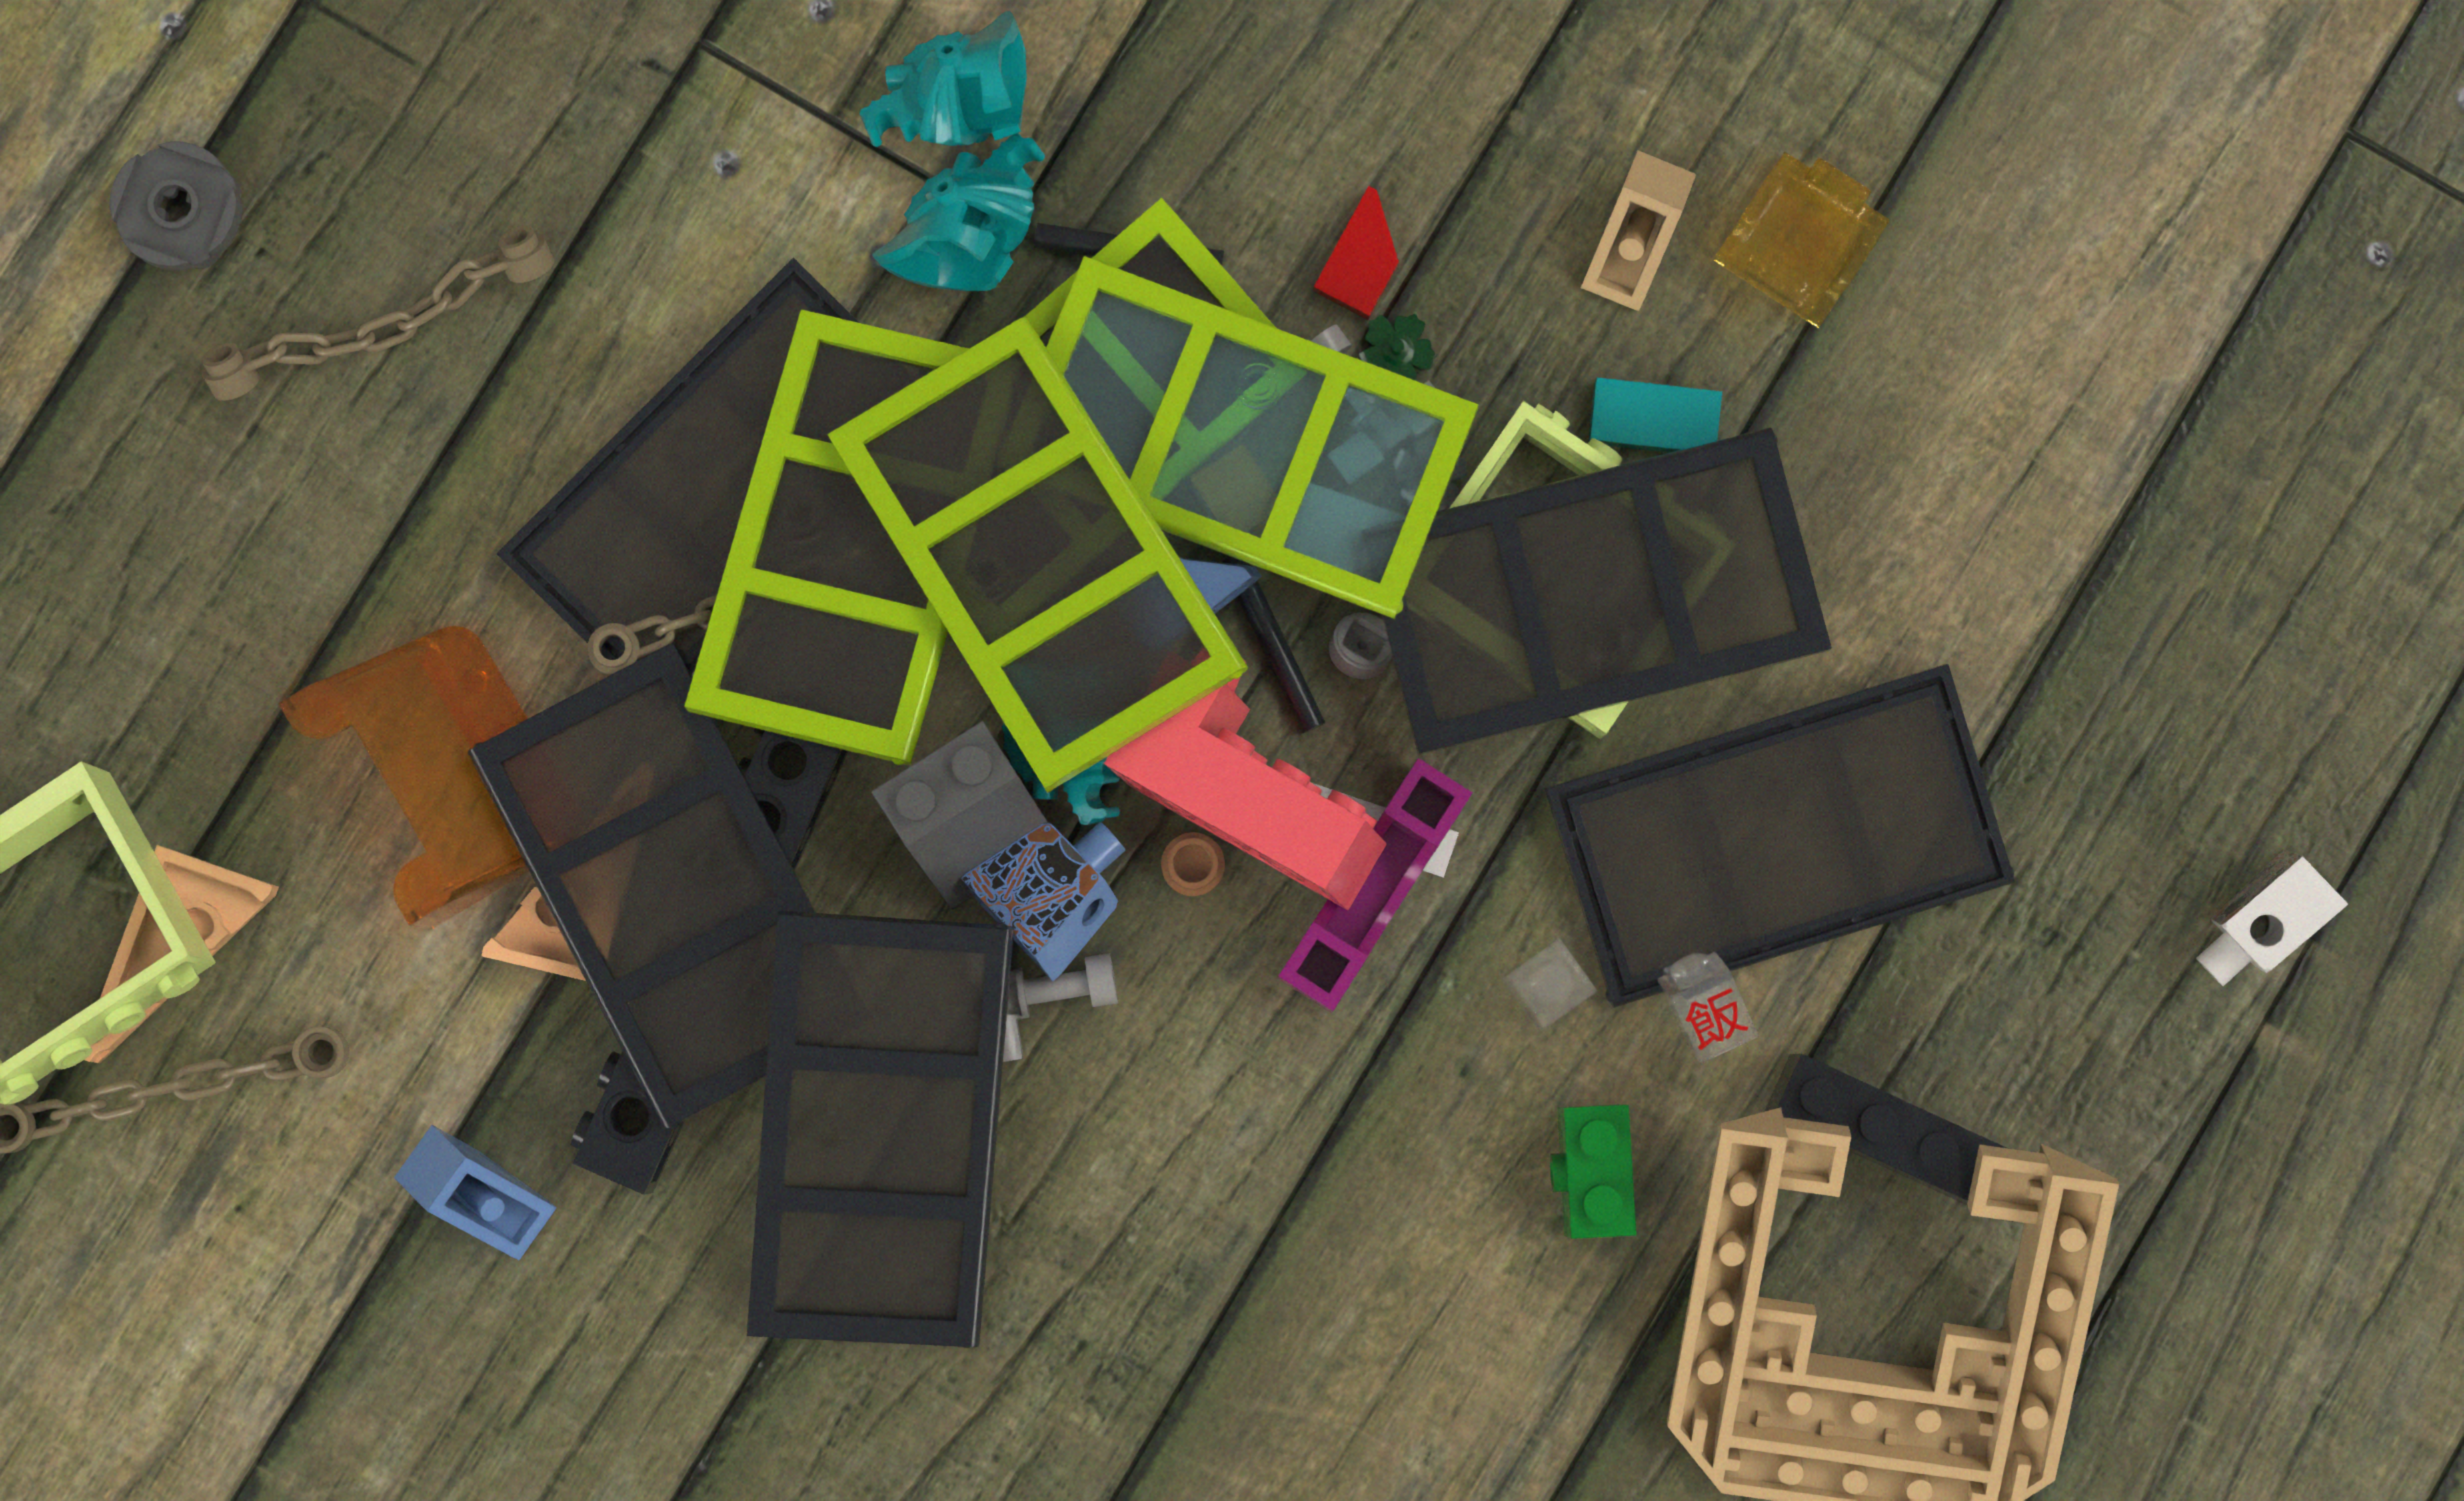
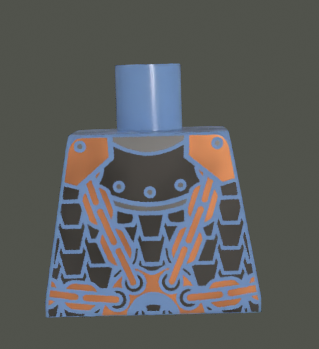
[961,822,1126,982]

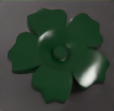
[1359,314,1437,380]

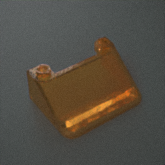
[278,626,584,930]

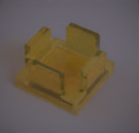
[1713,152,1890,328]

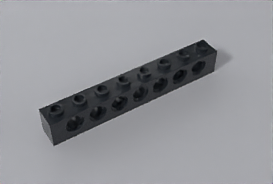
[571,689,857,1195]

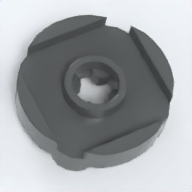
[109,141,242,271]

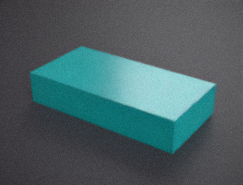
[1588,377,1723,453]

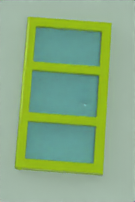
[998,256,1479,619]

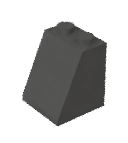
[871,721,1048,910]

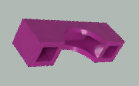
[1277,758,1473,1013]

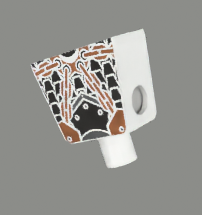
[2196,849,2348,986]

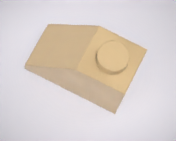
[1581,151,1696,311]

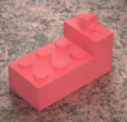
[1104,648,1387,910]

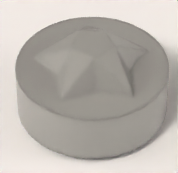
[1329,613,1392,679]

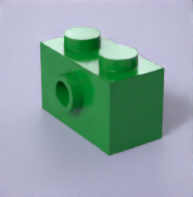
[1550,1104,1636,1239]

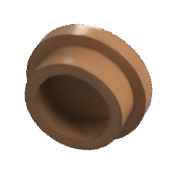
[1161,832,1225,897]

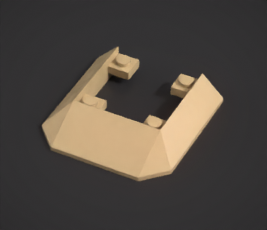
[1667,1107,2119,1501]

